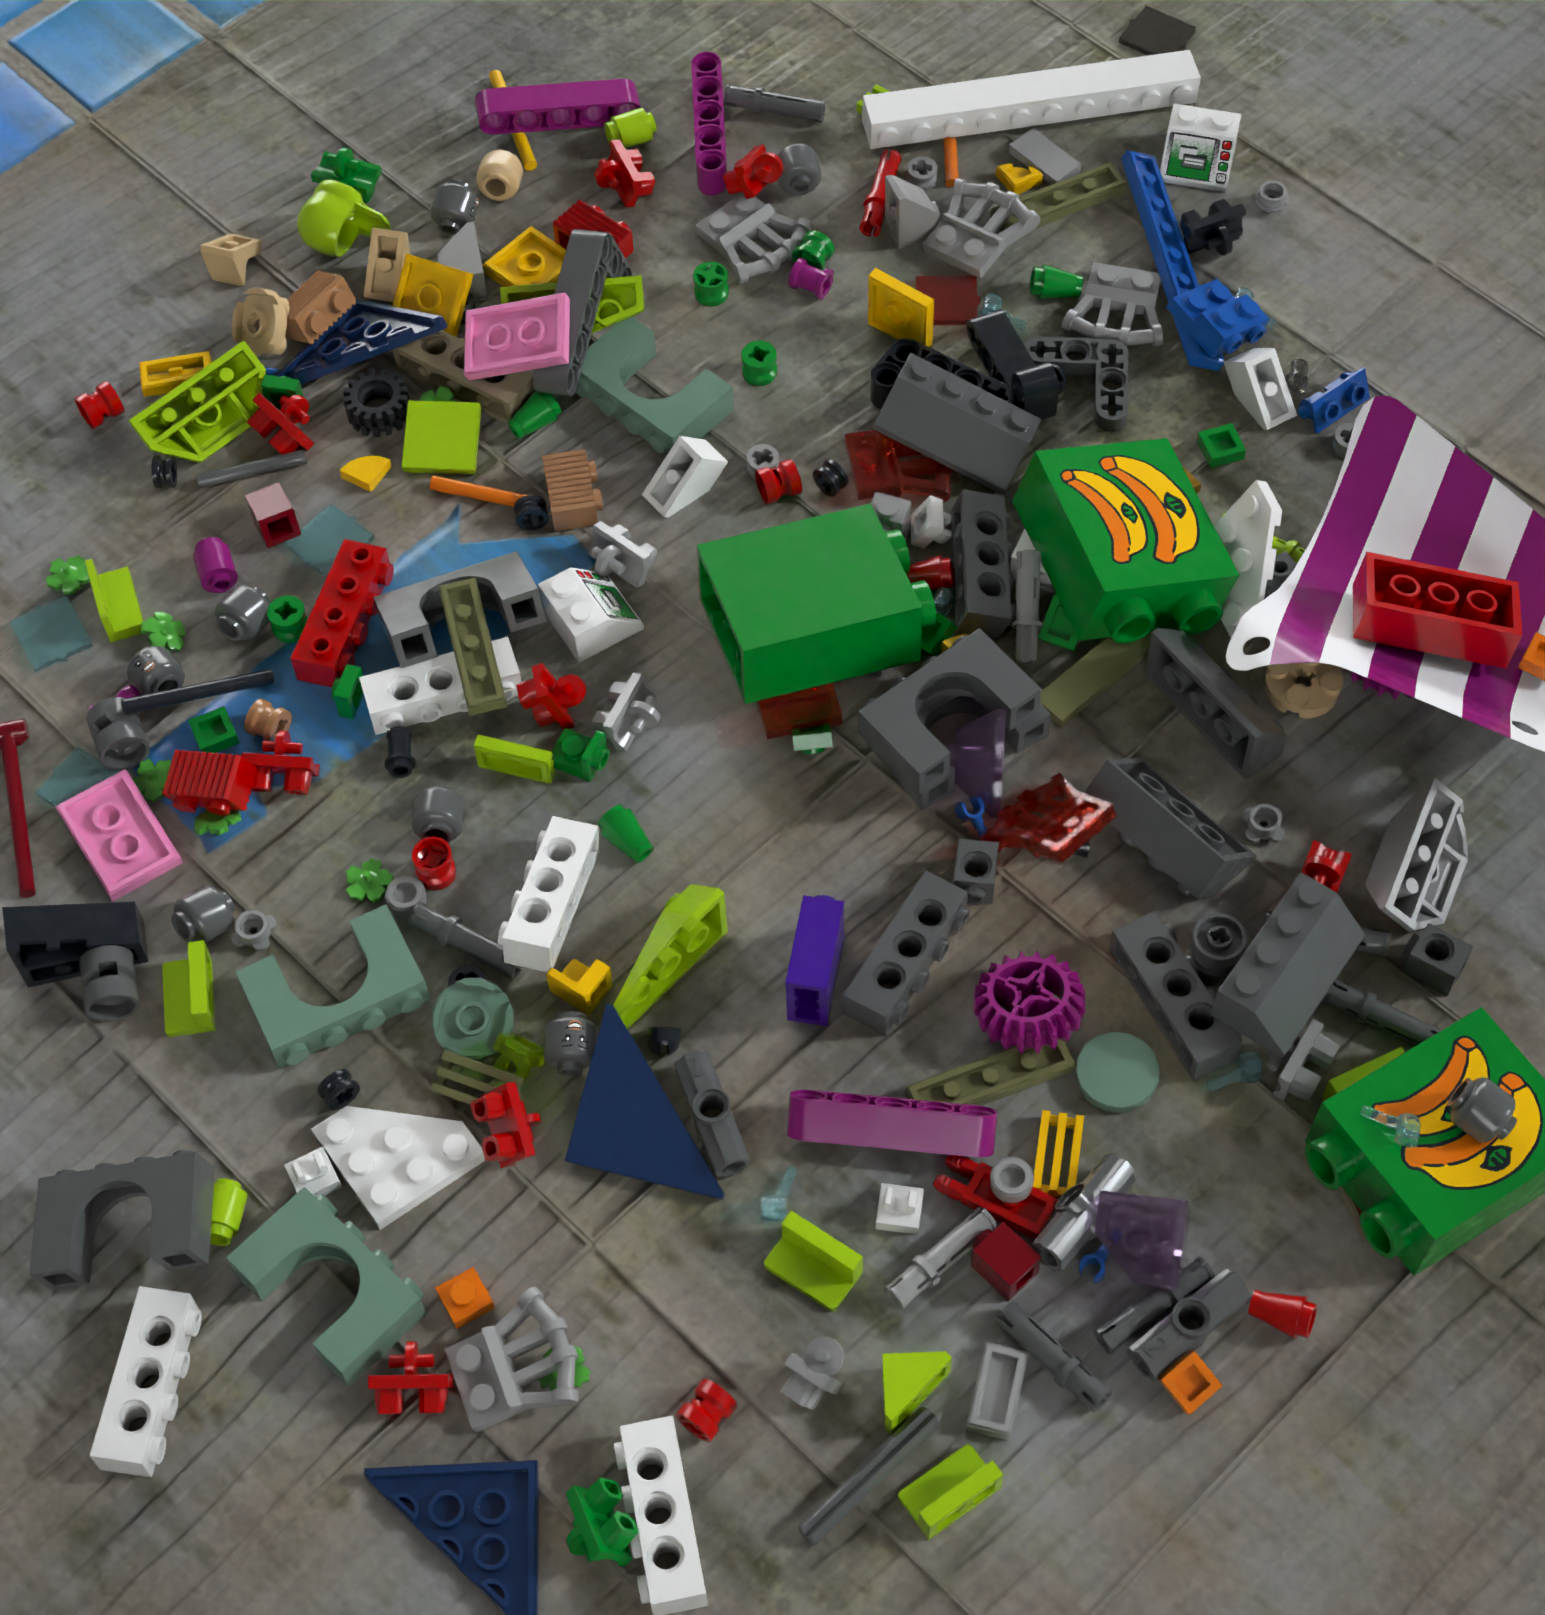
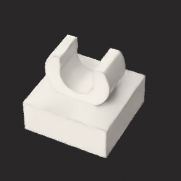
[911,495,952,549]
[284,1146,342,1197]
[876,1183,924,1235]

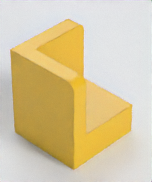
[546,959,613,1016]

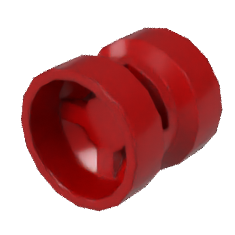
[74,381,125,429]
[755,459,803,505]
[411,836,456,891]
[675,1378,738,1443]

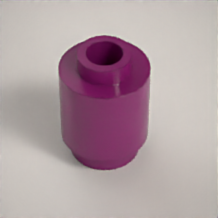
[193,537,238,593]

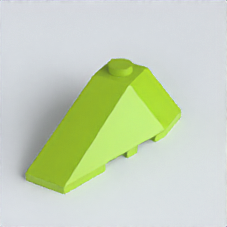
[500,275,645,334]
[613,884,728,1029]

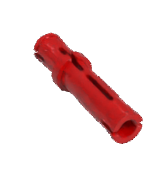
[859,149,902,237]

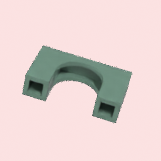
[575,317,734,455]
[235,904,430,1068]
[226,1187,426,1387]

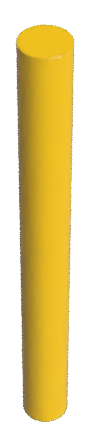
[489,70,537,171]

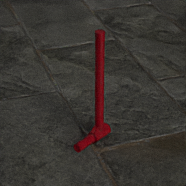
[0,718,36,898]

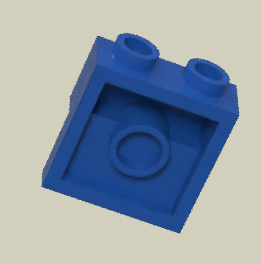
[1166,279,1270,358]

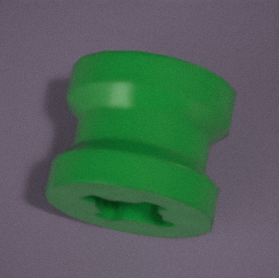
[792,230,835,270]
[693,261,729,307]
[741,340,777,386]
[267,595,308,643]

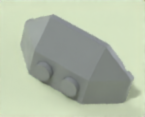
[1365,778,1468,932]

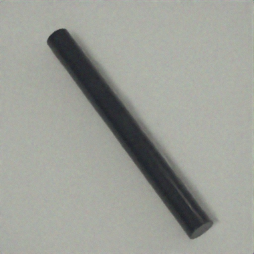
[121,669,274,715]

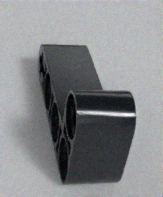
[966,309,1059,421]
[870,338,1015,409]

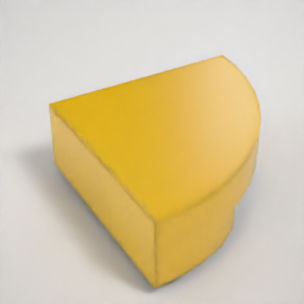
[995,164,1043,195]
[339,456,392,492]

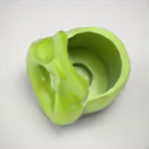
[297,180,391,257]

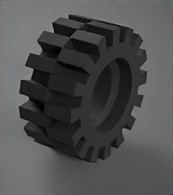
[343,369,410,437]

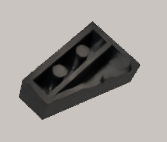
[2,901,149,988]

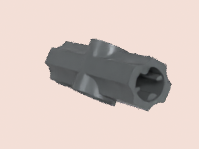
[674,1050,751,1178]
[1031,1153,1136,1271]
[1127,1268,1252,1381]

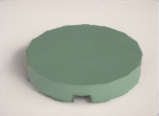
[431,978,514,1061]
[1075,1032,1160,1114]

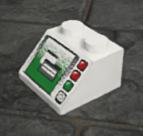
[1160,104,1241,192]
[538,567,644,662]

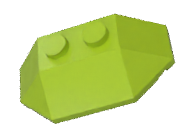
[128,340,266,463]

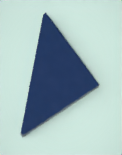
[274,299,447,384]
[565,1004,725,1201]
[364,1460,539,1615]

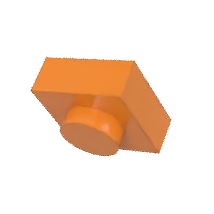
[1518,632,1545,681]
[435,1267,495,1329]
[1157,1350,1223,1415]

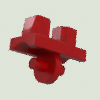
[594,140,655,207]
[722,144,784,199]
[247,393,315,454]
[516,663,586,729]
[242,730,320,795]
[1301,840,1352,893]
[470,1082,542,1168]
[368,1341,454,1414]

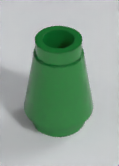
[1029,264,1083,299]
[507,391,562,439]
[597,804,654,863]

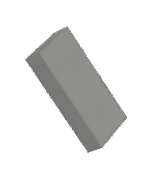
[1009,128,1081,185]
[966,1342,1029,1441]

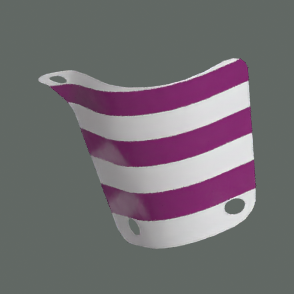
[1226,395,1545,752]

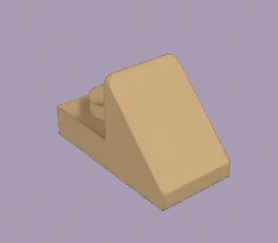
[363,228,410,303]
[200,234,262,286]

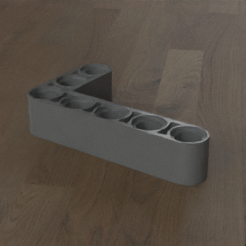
[533,229,632,396]

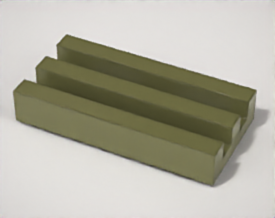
[431,1050,524,1104]

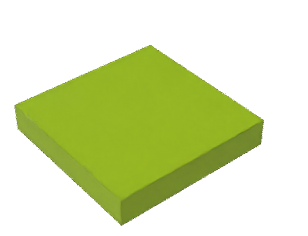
[402,400,482,475]

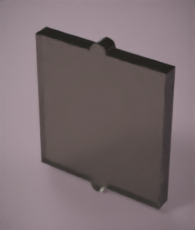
[1118,5,1196,56]

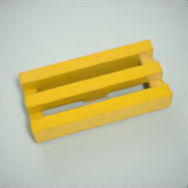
[139,351,212,397]
[1033,1110,1084,1197]

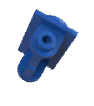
[1297,367,1370,434]

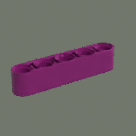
[691,51,727,195]
[474,79,641,135]
[787,1089,997,1157]

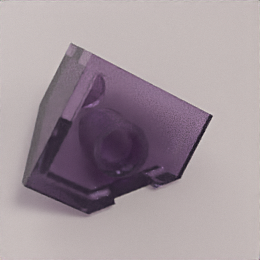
[948,709,1006,819]
[1095,1190,1191,1289]

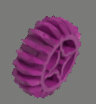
[973,950,1086,1054]

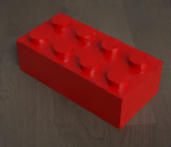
[1353,551,1523,668]

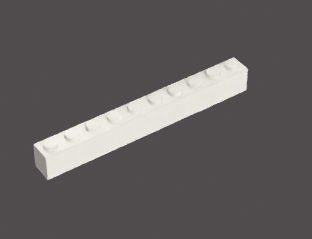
[862,50,1201,149]

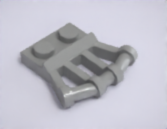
[922,178,1041,279]
[696,192,815,284]
[1061,262,1163,347]
[445,1286,579,1433]

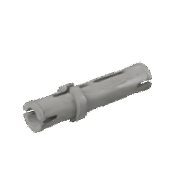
[884,1207,997,1310]

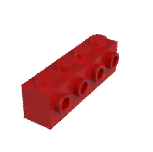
[290,539,394,688]

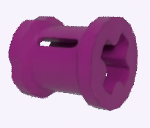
[788,258,834,300]

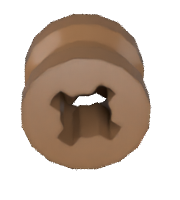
[244,698,292,741]

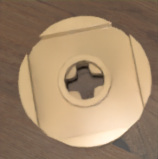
[232,287,290,360]
[1264,663,1343,719]

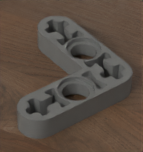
[1025,337,1128,432]

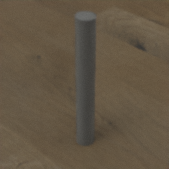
[196,450,307,488]

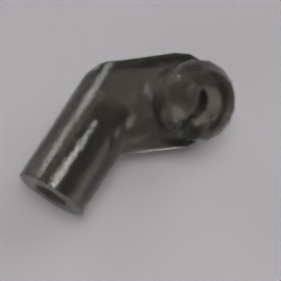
[1284,359,1309,396]

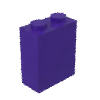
[785,895,844,1026]

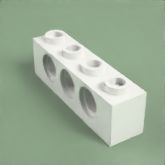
[359,637,522,735]
[498,816,600,972]
[90,1286,202,1478]
[614,1415,708,1615]

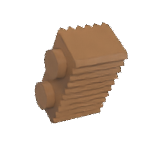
[285,270,356,344]
[542,449,603,532]

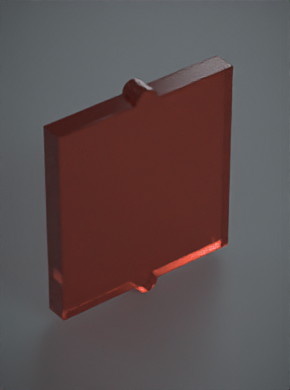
[916,276,981,325]

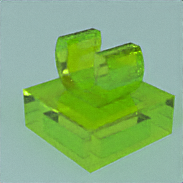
[493,1032,545,1081]

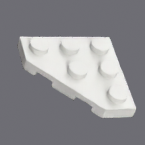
[1214,480,1282,638]
[311,1106,485,1230]

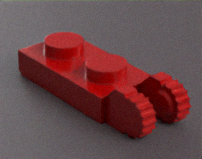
[932,1155,1058,1240]

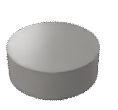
[385,876,427,918]
[990,1157,1034,1203]

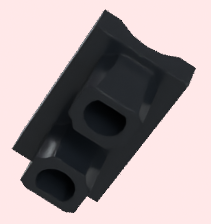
[1180,199,1246,256]

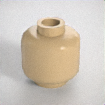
[476,149,523,201]

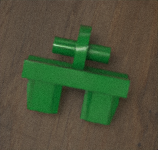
[311,147,382,203]
[565,1477,639,1567]

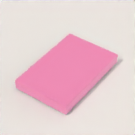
[464,293,570,381]
[55,769,183,902]

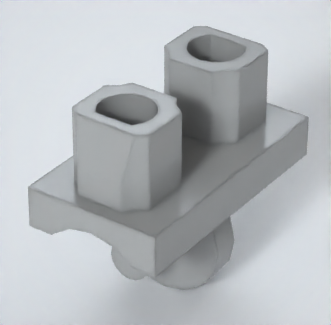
[587,521,657,588]
[591,673,661,752]
[1263,1019,1340,1101]
[780,1337,845,1410]

